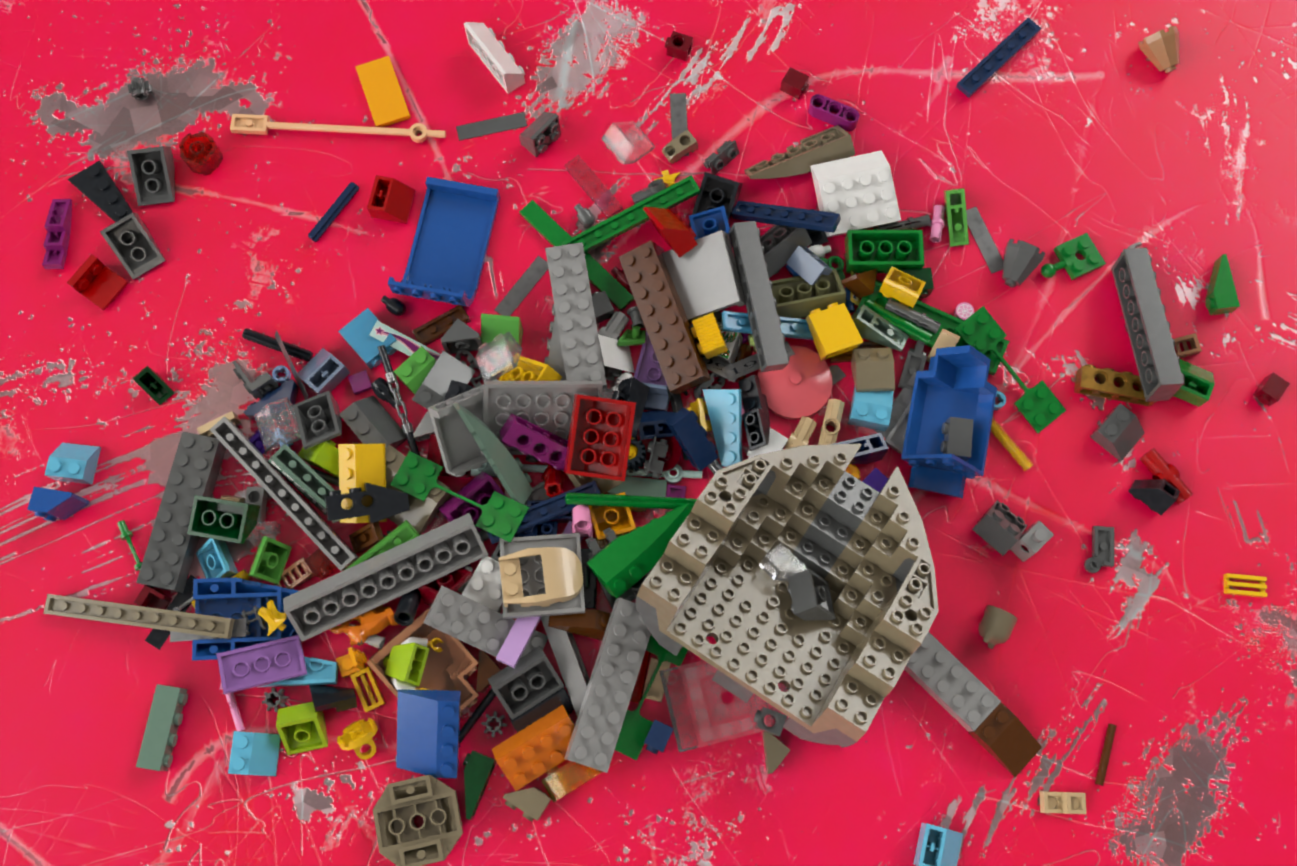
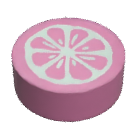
[954,302,974,321]

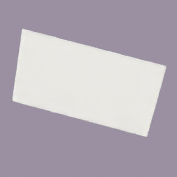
[598,334,635,373]

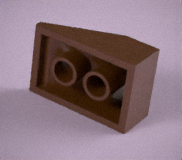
[968,702,1042,777]

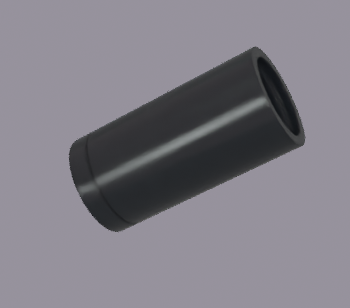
[394,588,422,626]

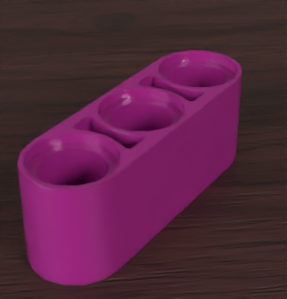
[808,94,860,131]

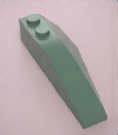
[453,402,533,505]

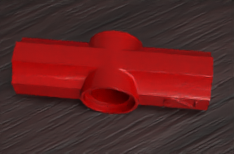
[1140,448,1193,504]

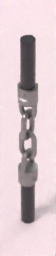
[377,345,420,456]

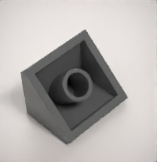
[441,319,484,354]

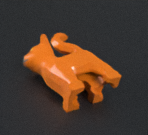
[330,605,398,646]

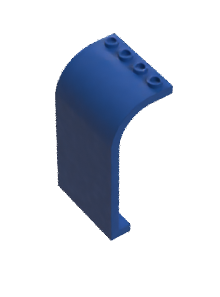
[388,177,500,307]

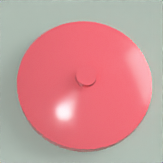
[757,346,833,420]

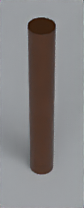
[1095,724,1117,786]

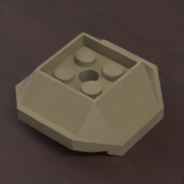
[373,775,463,866]

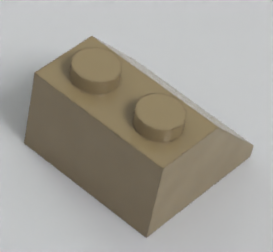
[851,347,895,392]

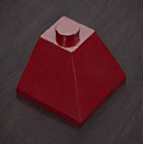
[418,568,473,606]

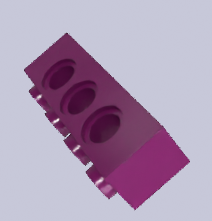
[499,413,568,471]

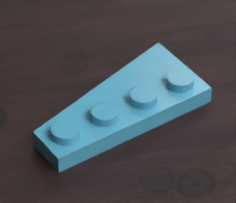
[702,389,742,467]
[259,656,338,687]

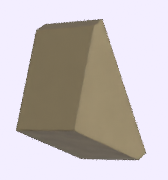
[762,731,790,774]

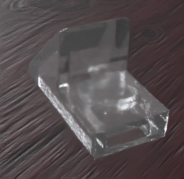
[247,521,281,547]

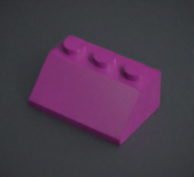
[438,471,507,532]

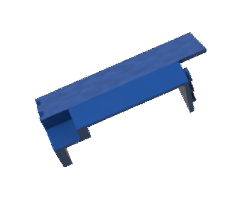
[901,345,997,499]

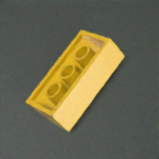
[338,443,387,523]

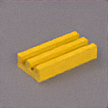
[1223,573,1267,598]
[350,667,386,713]

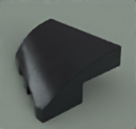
[309,685,357,712]

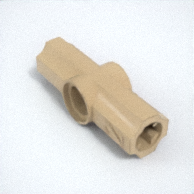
[818,399,845,445]
[785,416,817,449]

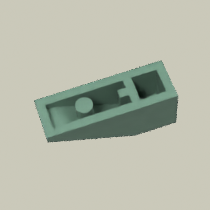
[851,304,909,351]

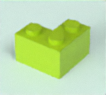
[298,440,339,478]

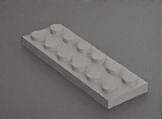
[423,586,548,658]

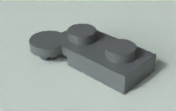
[1084,526,1114,573]

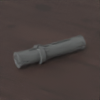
[874,214,931,230]
[884,298,941,334]

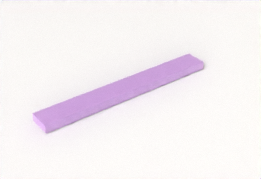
[496,520,584,669]

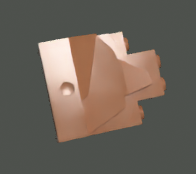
[367,606,479,716]

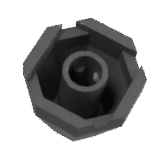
[1002,239,1045,287]

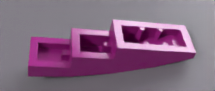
[42,199,72,269]

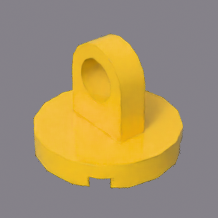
[337,718,378,760]

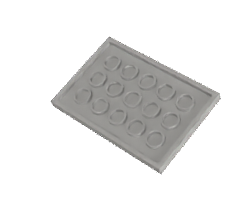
[481,381,603,455]

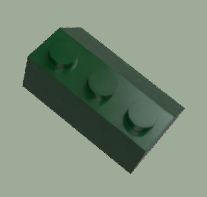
[187,495,260,544]

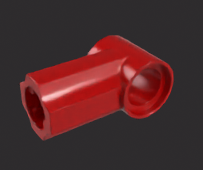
[541,465,567,498]

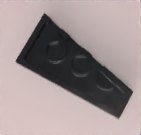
[68,161,133,222]

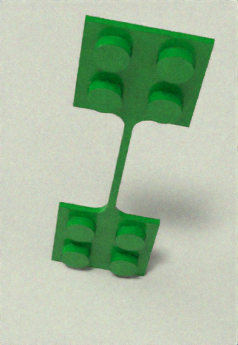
[955,306,1066,433]
[390,451,529,543]
[615,634,688,761]

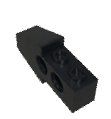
[324,482,410,523]

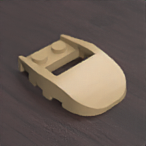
[499,547,583,607]

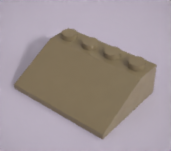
[385,444,452,535]

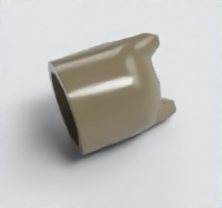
[978,605,1018,649]

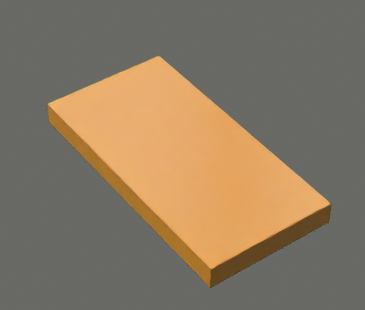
[355,56,411,127]

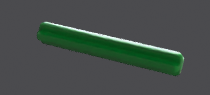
[864,300,932,344]

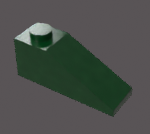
[463,750,496,820]

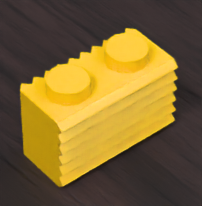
[691,312,728,359]

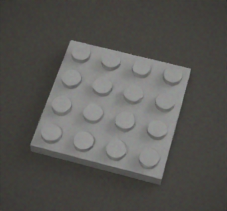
[499,533,585,619]

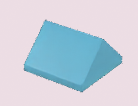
[196,538,238,578]

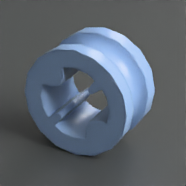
[272,365,291,384]

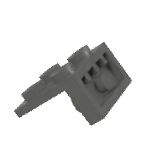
[232,360,280,400]

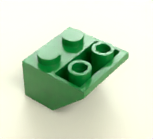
[1173,359,1215,407]

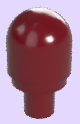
[611,267,630,289]

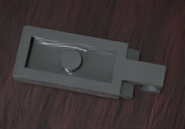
[897,340,927,390]

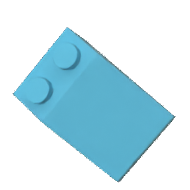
[848,385,894,431]

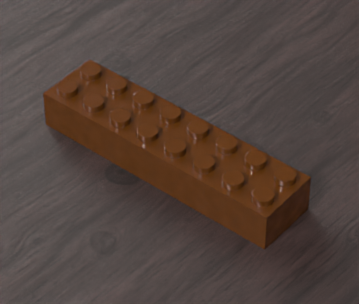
[619,240,711,395]

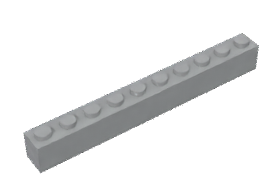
[209,417,359,571]

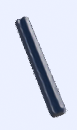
[308,182,359,242]

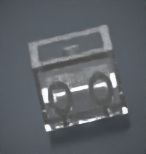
[254,397,301,452]

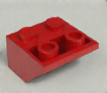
[367,175,416,224]

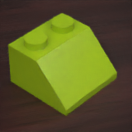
[276,702,328,755]

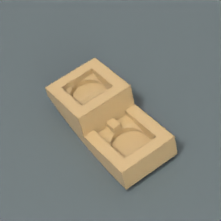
[1039,791,1086,814]

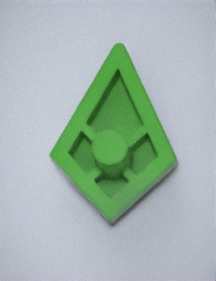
[617,326,645,347]

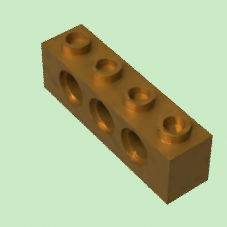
[1074,365,1157,407]

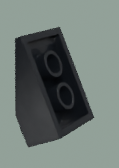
[689,172,743,226]

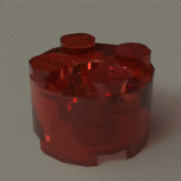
[179,132,223,176]

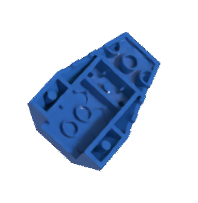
[192,577,319,661]

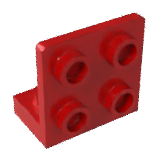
[67,254,128,310]

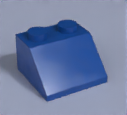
[689,206,732,245]
[27,487,89,522]

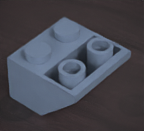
[298,348,350,395]

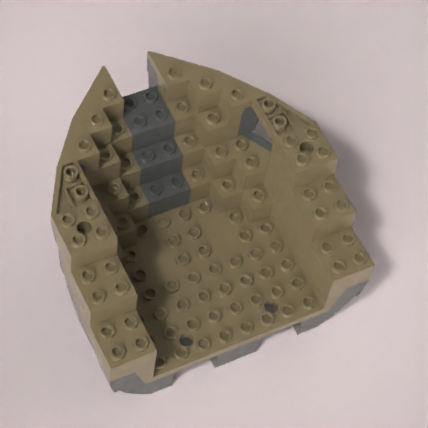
[636,443,939,748]

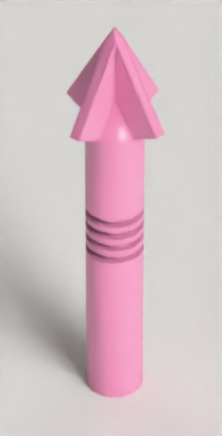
[219,683,245,732]

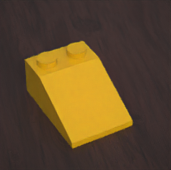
[498,354,562,381]

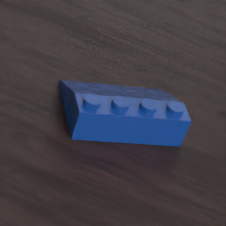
[396,689,461,778]

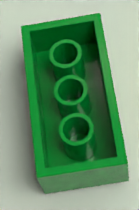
[845,230,924,273]

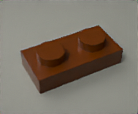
[349,521,384,554]

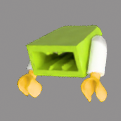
[383,637,444,690]

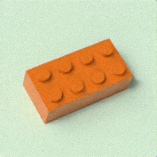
[492,705,575,791]

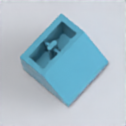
[913,822,963,866]

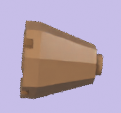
[1138,26,1180,73]

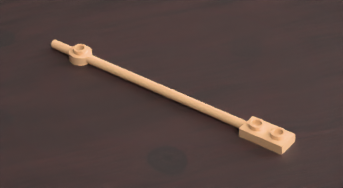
[230,114,446,143]

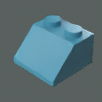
[44,443,101,485]
[228,731,281,776]

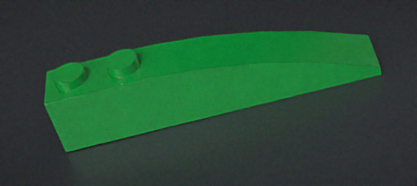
[587,502,692,598]

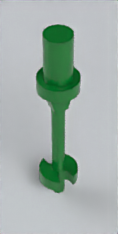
[117,520,142,571]

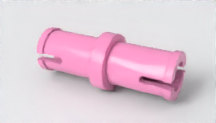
[929,205,945,243]

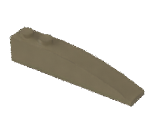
[744,125,855,179]

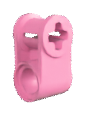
[571,505,593,538]

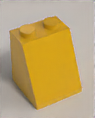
[806,302,863,361]

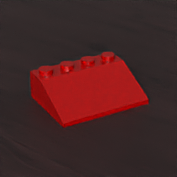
[564,394,636,481]

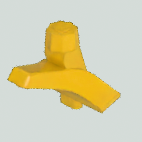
[654,170,680,188]
[258,600,287,636]

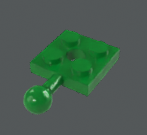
[1041,233,1106,280]

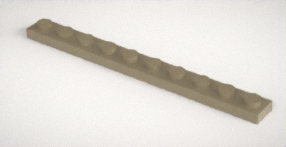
[43,594,235,639]

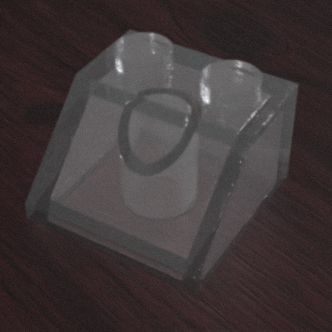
[601,121,655,165]
[476,331,522,381]

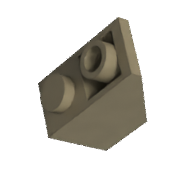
[503,787,552,822]

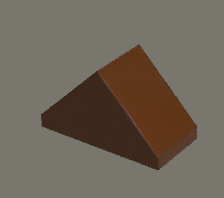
[841,269,877,299]
[476,650,501,693]

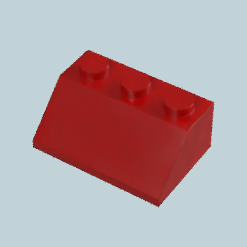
[643,207,698,258]

